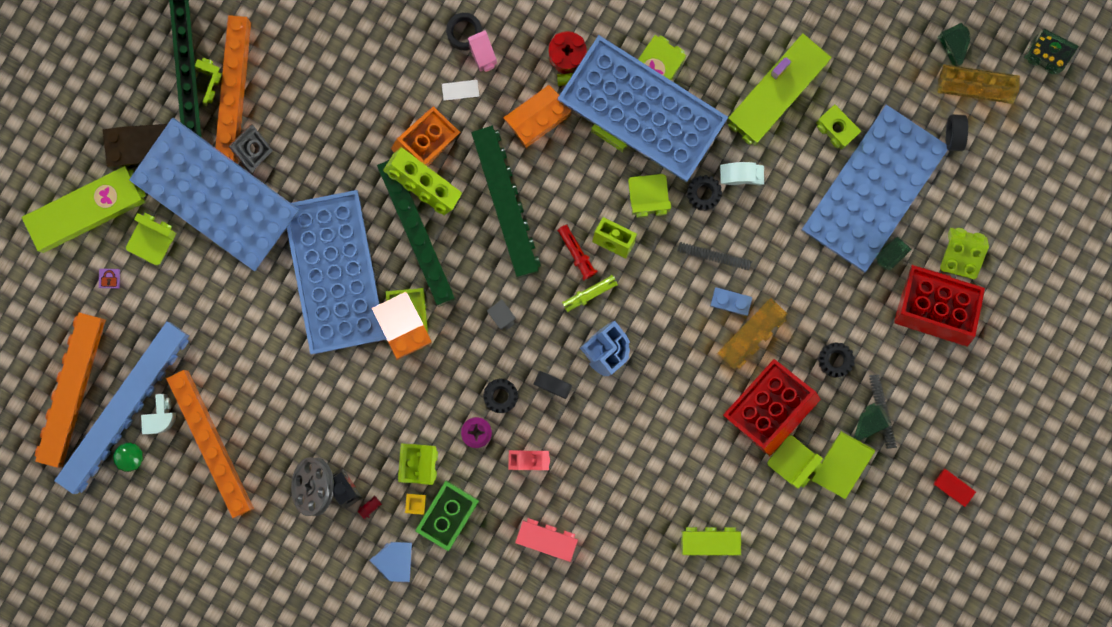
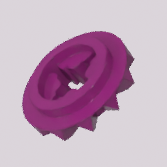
[461,417,492,448]

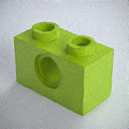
[816,104,861,150]
[592,217,637,259]

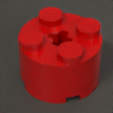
[549,31,587,74]

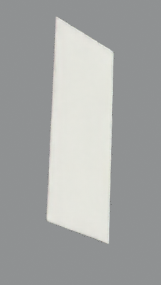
[442,80,479,100]

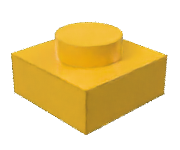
[405,493,426,515]

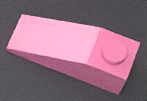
[468,30,497,72]

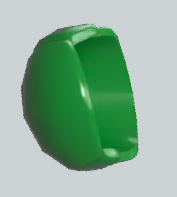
[113,443,143,472]

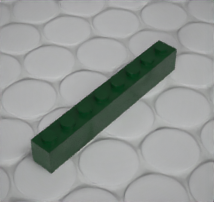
[169,0,201,137]
[471,125,541,279]
[377,160,456,307]

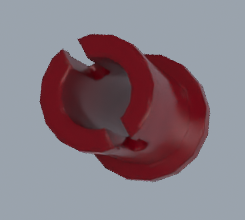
[357,495,383,519]

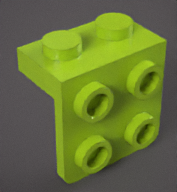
[195,58,222,106]
[628,174,671,218]
[126,213,177,266]
[940,228,989,279]
[767,435,823,489]
[398,443,438,485]

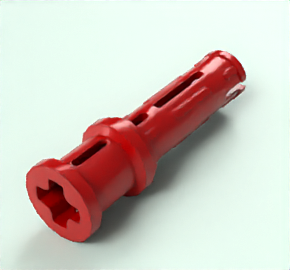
[557,224,598,281]

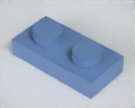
[710,287,752,316]

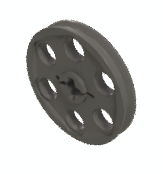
[291,457,334,516]

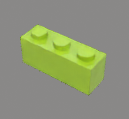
[681,527,741,555]

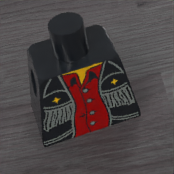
[332,468,362,509]

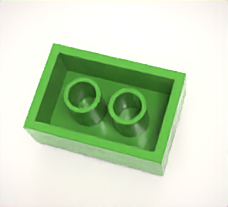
[415,480,480,551]

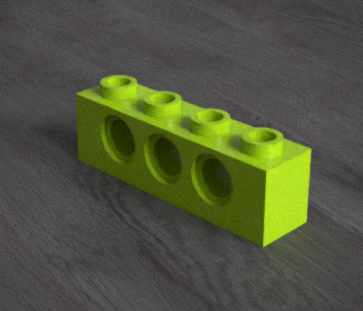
[383,147,462,216]

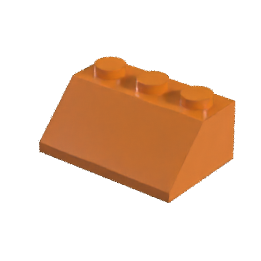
[503,85,572,148]

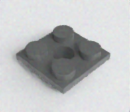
[229,124,273,173]

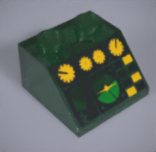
[1024,29,1079,75]

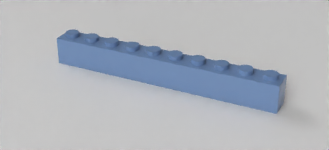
[54,322,190,494]

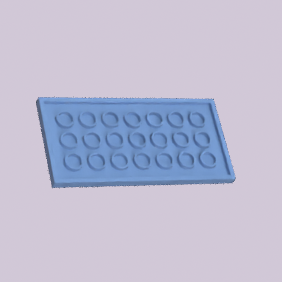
[557,35,728,182]
[801,105,947,273]
[129,118,299,271]
[287,190,387,355]

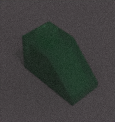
[938,22,971,70]
[875,236,912,270]
[854,403,892,441]

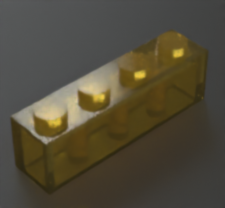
[937,64,1020,104]
[716,298,788,370]

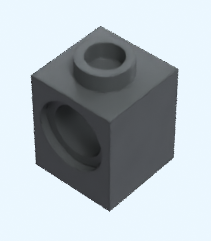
[487,300,516,331]

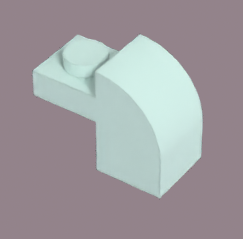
[720,162,764,186]
[141,394,176,434]

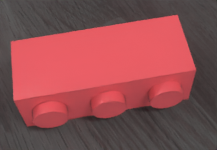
[515,518,578,562]

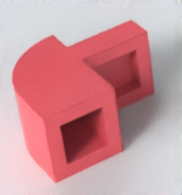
[508,450,550,470]

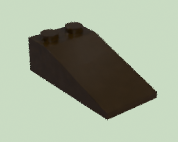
[102,124,167,171]

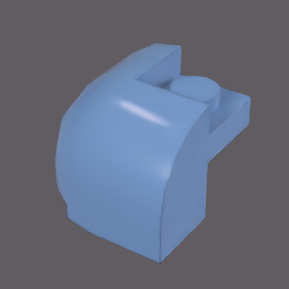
[580,321,630,376]

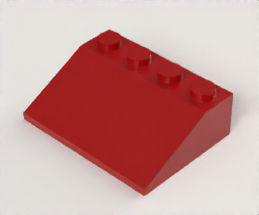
[894,265,985,347]
[723,359,821,457]

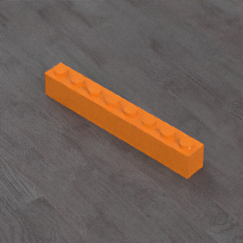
[215,15,251,164]
[35,312,106,468]
[166,370,254,518]

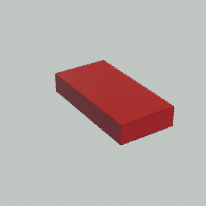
[933,469,976,507]

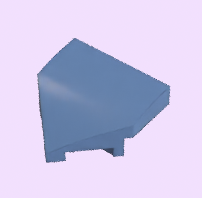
[369,542,412,582]

